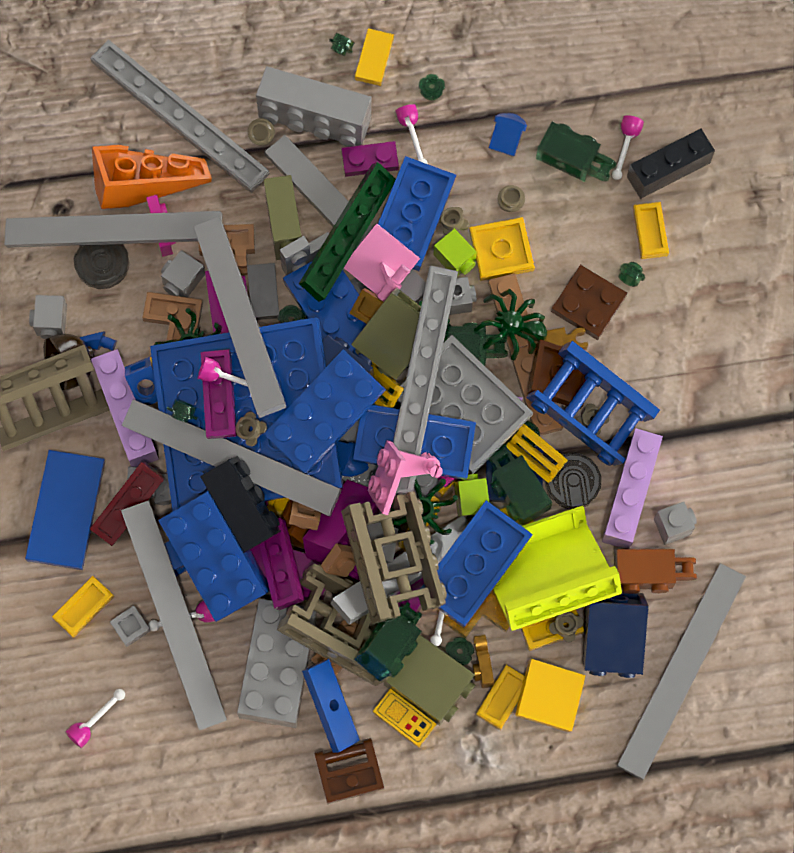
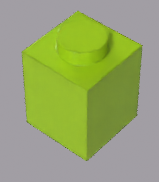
[433,228,477,277]
[454,474,489,516]

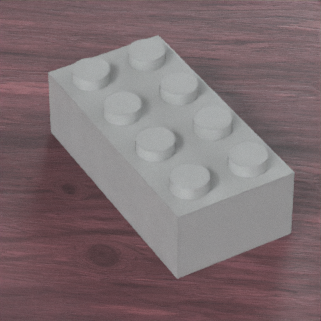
[256,66,371,147]
[237,599,317,728]

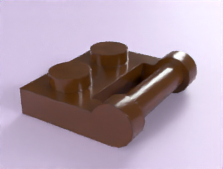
[314,738,384,805]

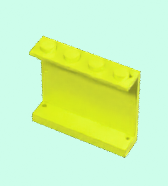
[492,506,622,631]

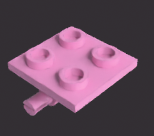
[344,223,420,302]
[368,441,442,515]

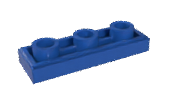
[302,659,360,753]

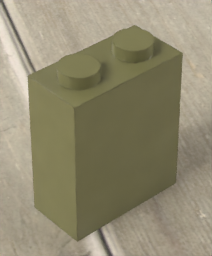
[264,175,302,260]
[351,288,421,380]
[384,634,475,726]

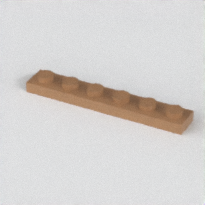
[488,273,563,436]

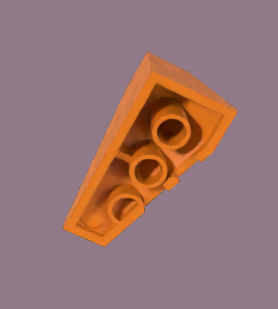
[92,145,212,209]

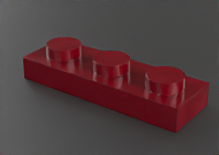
[90,461,165,546]

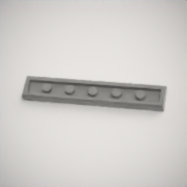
[331,516,469,625]

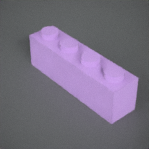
[91,349,159,467]
[602,428,663,549]

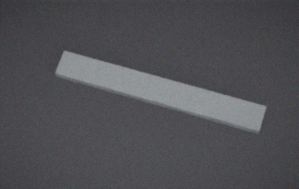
[90,39,269,193]
[265,135,426,303]
[4,211,223,248]
[193,216,287,418]
[393,266,458,495]
[122,400,342,516]
[121,501,227,731]
[616,563,746,780]

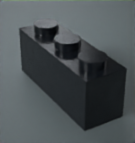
[627,128,715,199]
[200,456,281,552]

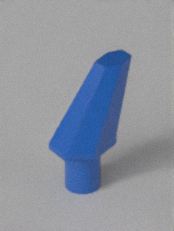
[79,331,117,351]

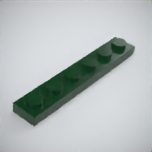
[299,162,396,302]

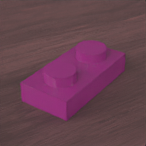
[341,141,399,177]

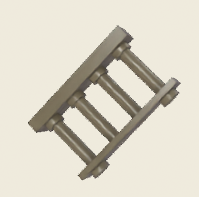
[0,345,110,451]

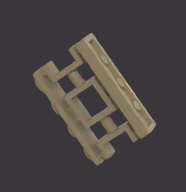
[341,491,447,624]
[277,564,412,686]

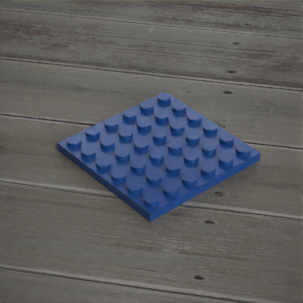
[150,317,344,511]

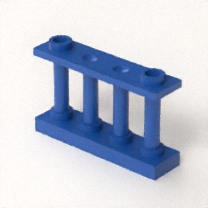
[526,341,660,466]

